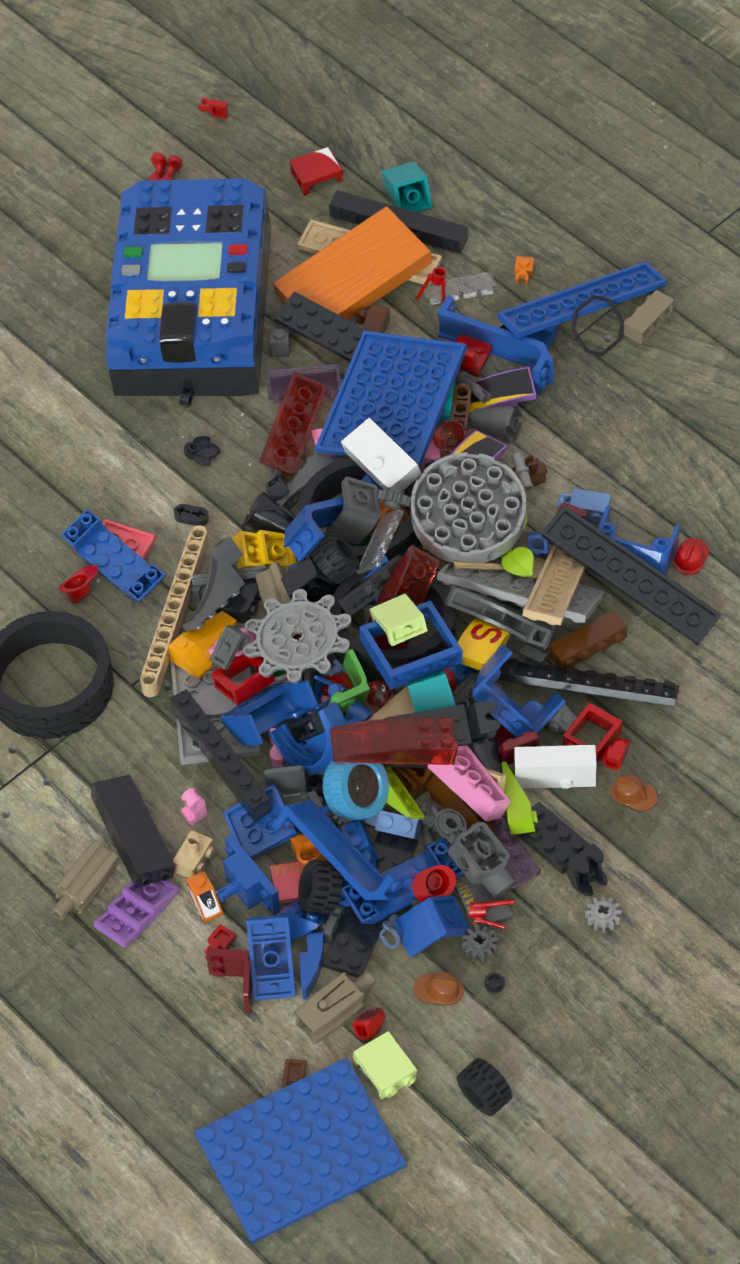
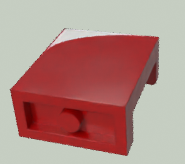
[289,147,344,196]

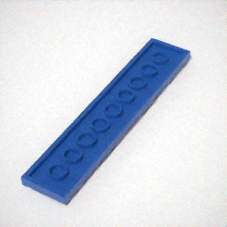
[498,261,667,338]

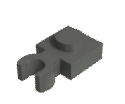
[321,906,343,944]

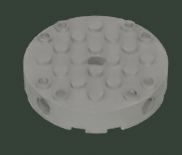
[411,452,526,564]

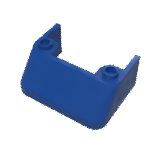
[598,506,680,575]
[472,644,566,738]
[220,680,318,747]

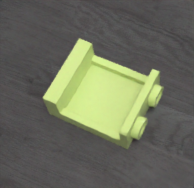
[370,594,428,646]
[353,1031,417,1100]

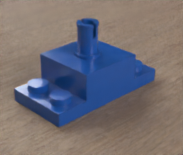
[215,834,281,915]
[246,915,296,1000]

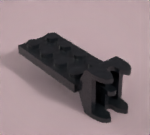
[385,701,501,758]
[516,801,608,896]

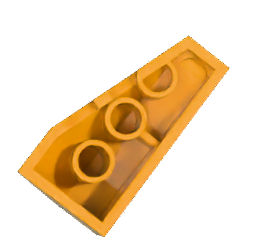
[168,611,237,680]

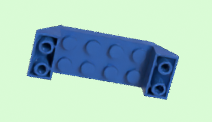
[61,508,166,603]
[341,838,464,924]

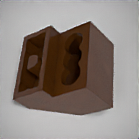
[391,767,435,801]

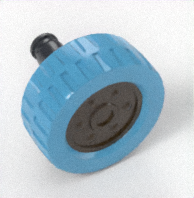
[315,752,389,820]

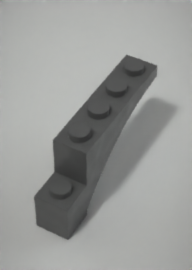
[275,452,349,510]
[182,536,245,632]
[445,585,552,648]

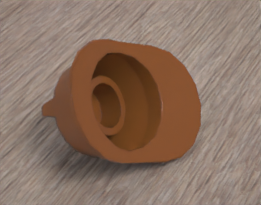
[610,774,658,811]
[414,972,464,1005]

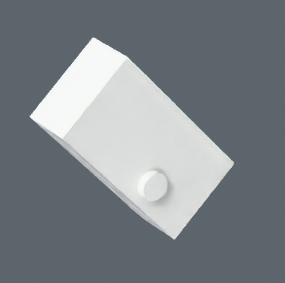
[341,418,421,491]
[514,745,596,789]

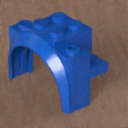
[268,701,362,776]

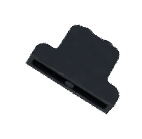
[203,565,262,623]

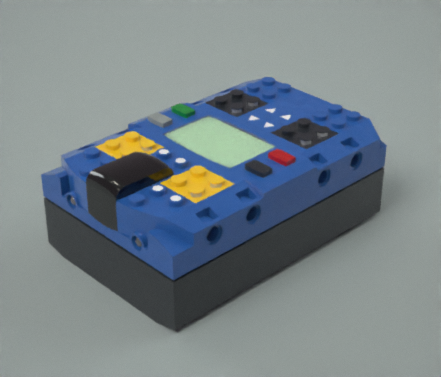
[106,178,271,396]

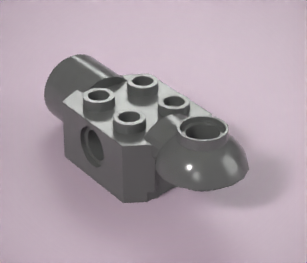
[435,809,517,899]

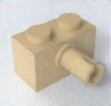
[173,830,215,878]

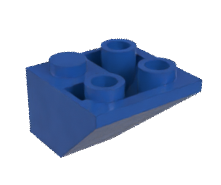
[279,901,330,941]

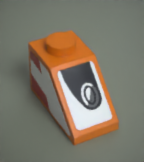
[186,871,223,923]

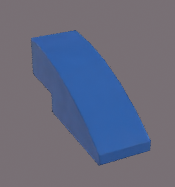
[299,932,324,999]

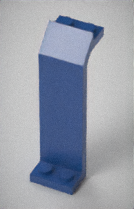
[437,295,553,395]
[284,474,383,561]
[272,799,417,900]

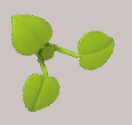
[499,512,534,577]

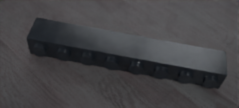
[329,190,468,254]
[170,689,271,821]

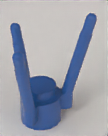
[314,675,349,710]

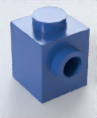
[527,531,548,557]

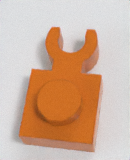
[514,256,534,285]

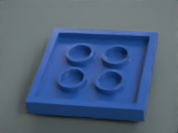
[222,783,299,860]

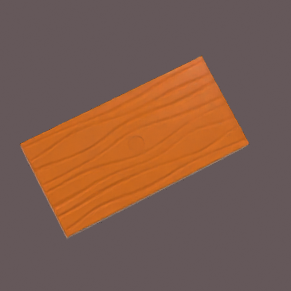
[273,206,432,320]

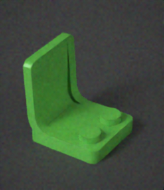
[330,649,370,714]

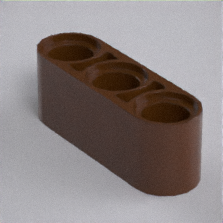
[450,383,472,440]

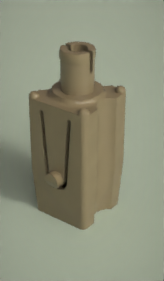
[255,562,292,613]
[51,840,119,921]
[294,971,376,1044]

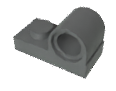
[209,625,249,670]

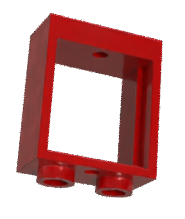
[211,654,275,706]
[563,702,623,764]

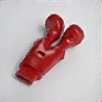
[149,152,183,181]

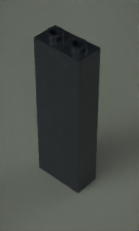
[90,774,175,887]

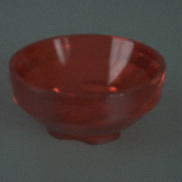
[433,420,467,453]

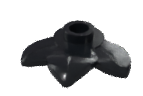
[184,436,221,466]

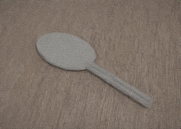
[194,671,304,716]

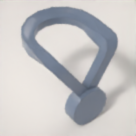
[379,913,401,950]

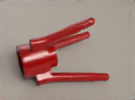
[415,267,447,304]
[469,899,515,929]

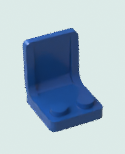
[394,896,470,956]

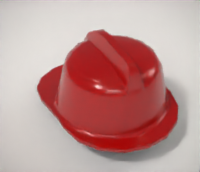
[673,538,709,575]
[58,565,98,603]
[412,865,456,902]

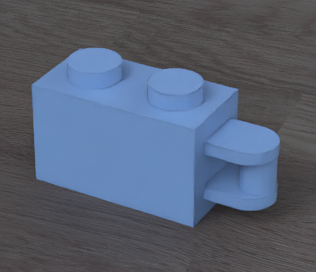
[557,488,611,523]
[364,811,422,840]

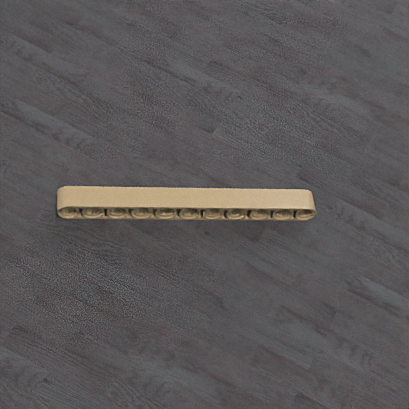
[140,525,209,697]

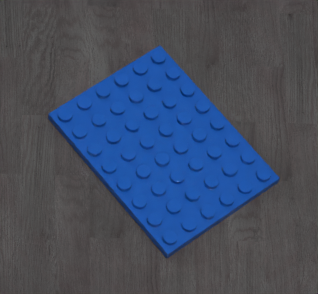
[315,331,467,468]
[194,1057,407,1244]

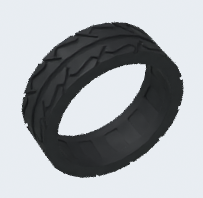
[299,457,420,573]
[330,565,456,685]
[0,611,114,739]

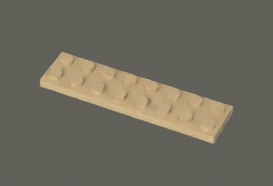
[297,220,442,286]
[522,545,586,625]

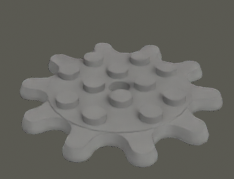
[243,589,351,684]

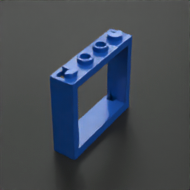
[360,601,463,690]

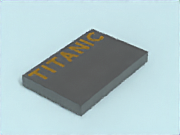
[455,874,513,931]

